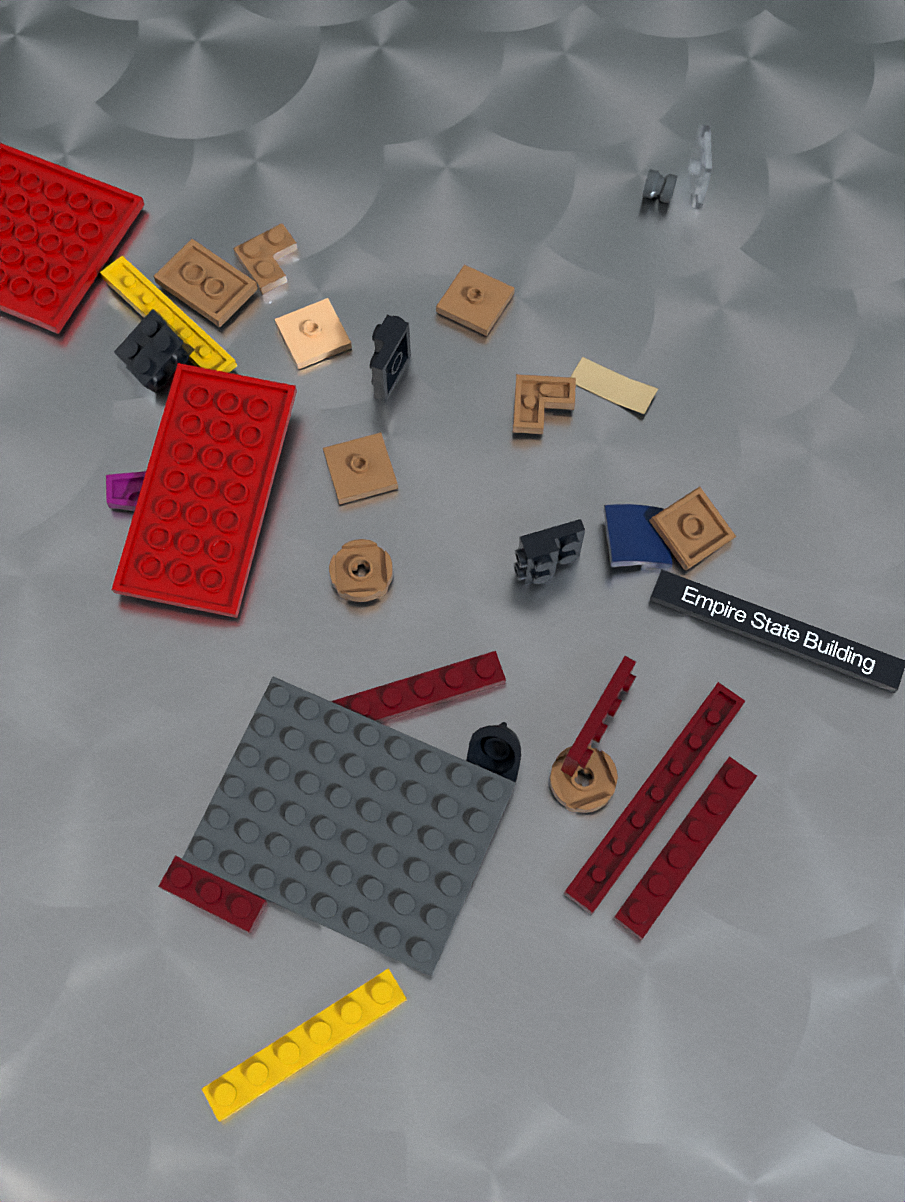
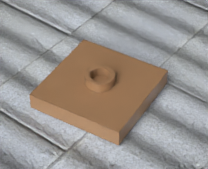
[436,264,515,336]
[323,432,398,505]
[649,486,736,571]

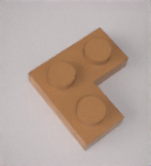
[233,223,298,295]
[513,374,576,434]

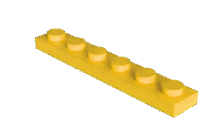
[100,256,237,373]
[201,968,407,1122]

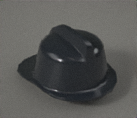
[466,722,522,782]

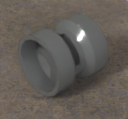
[642,169,677,204]

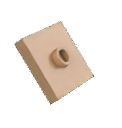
[275,298,352,370]

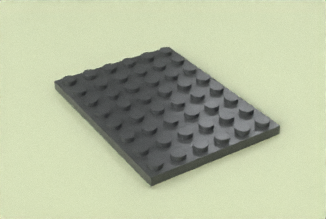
[182,676,516,976]

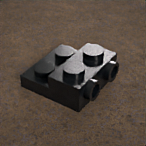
[114,309,195,393]
[369,314,411,402]
[514,519,585,584]

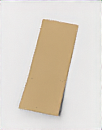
[570,357,659,414]

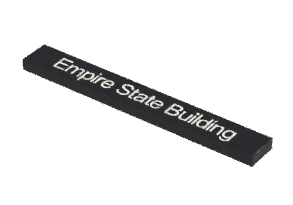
[650,569,905,693]

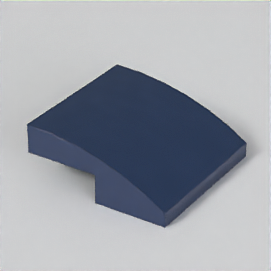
[603,504,673,570]

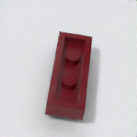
[158,855,267,934]

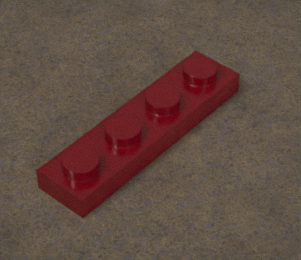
[561,656,637,777]

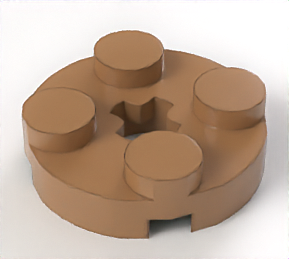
[329,539,393,602]
[550,746,618,813]

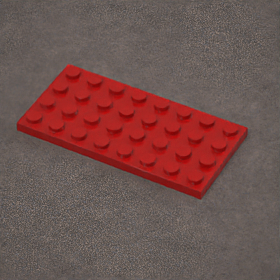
[111,363,297,618]

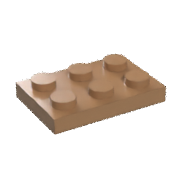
[153,239,258,327]

